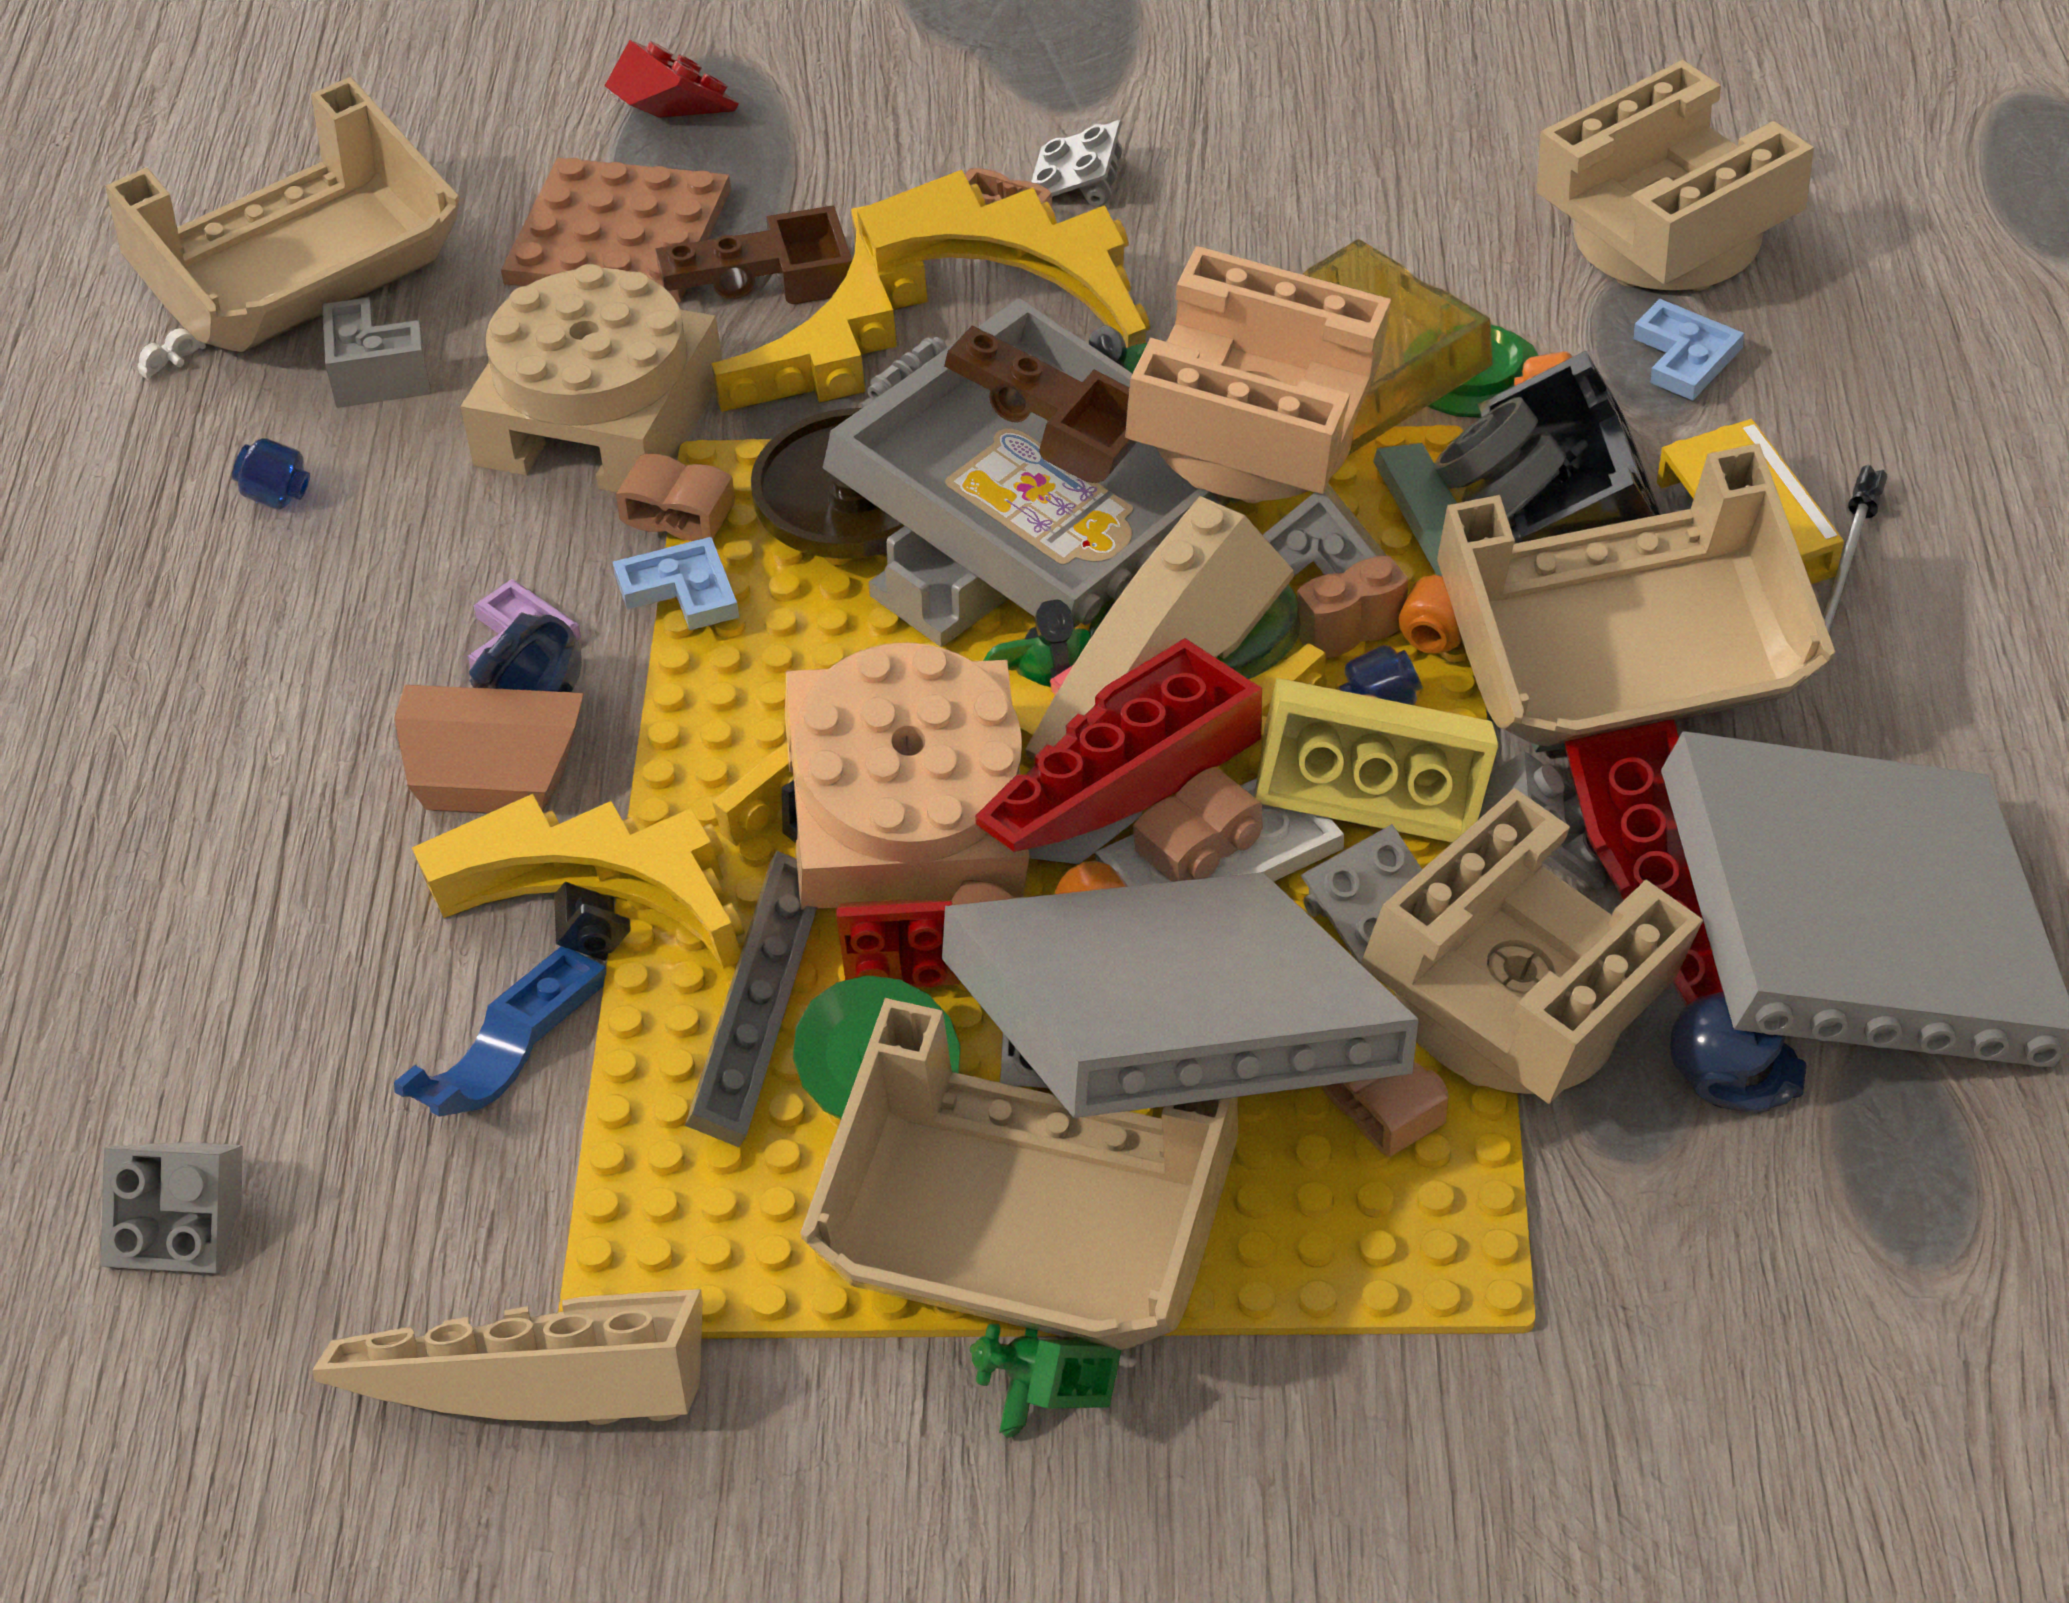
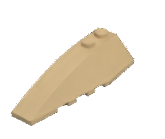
[1025,496,1294,760]
[312,1289,703,1425]

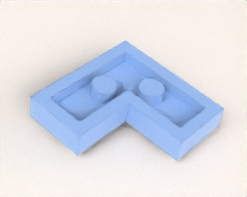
[1633,299,1744,401]
[613,537,739,630]

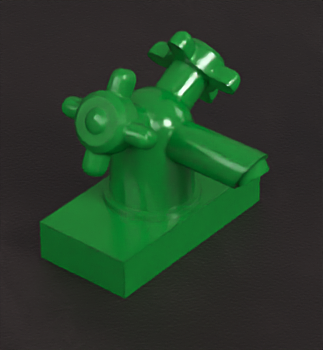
[969,1323,1122,1438]

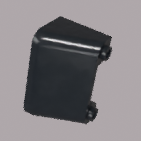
[1478,351,1661,543]

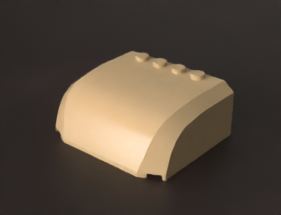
[105,76,459,352]
[1437,443,1836,746]
[800,998,1238,1350]

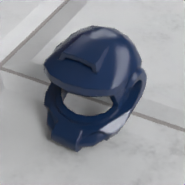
[469,612,582,692]
[1670,992,1807,1114]

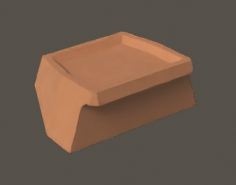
[394,684,584,813]

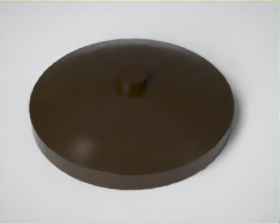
[751,408,905,559]

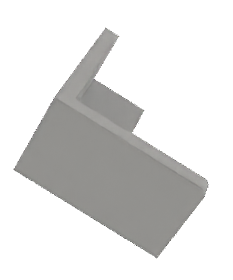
[322,297,431,408]
[1263,483,1387,576]

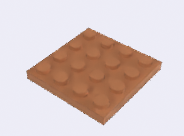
[501,158,731,303]

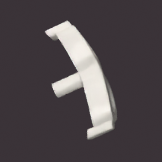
[137,328,206,380]

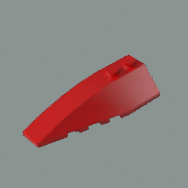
[975,638,1262,852]
[1564,719,1723,1006]

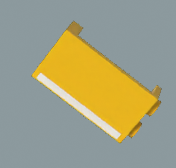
[1656,418,1844,584]

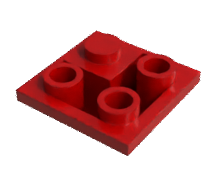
[604,40,739,118]
[836,899,960,988]

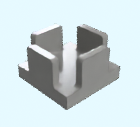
[869,526,1009,647]

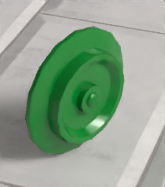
[1403,322,1539,418]
[793,975,961,1120]

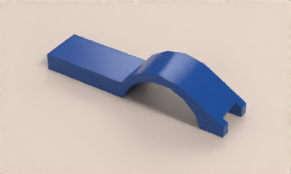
[394,946,607,1117]

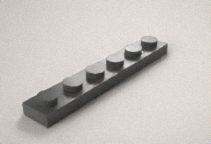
[685,851,817,1147]

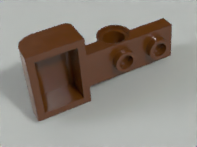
[655,205,852,304]
[944,325,1137,483]

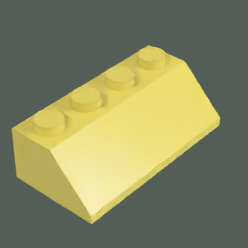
[1254,678,1499,843]

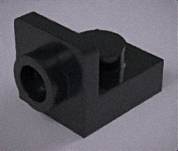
[554,882,631,961]

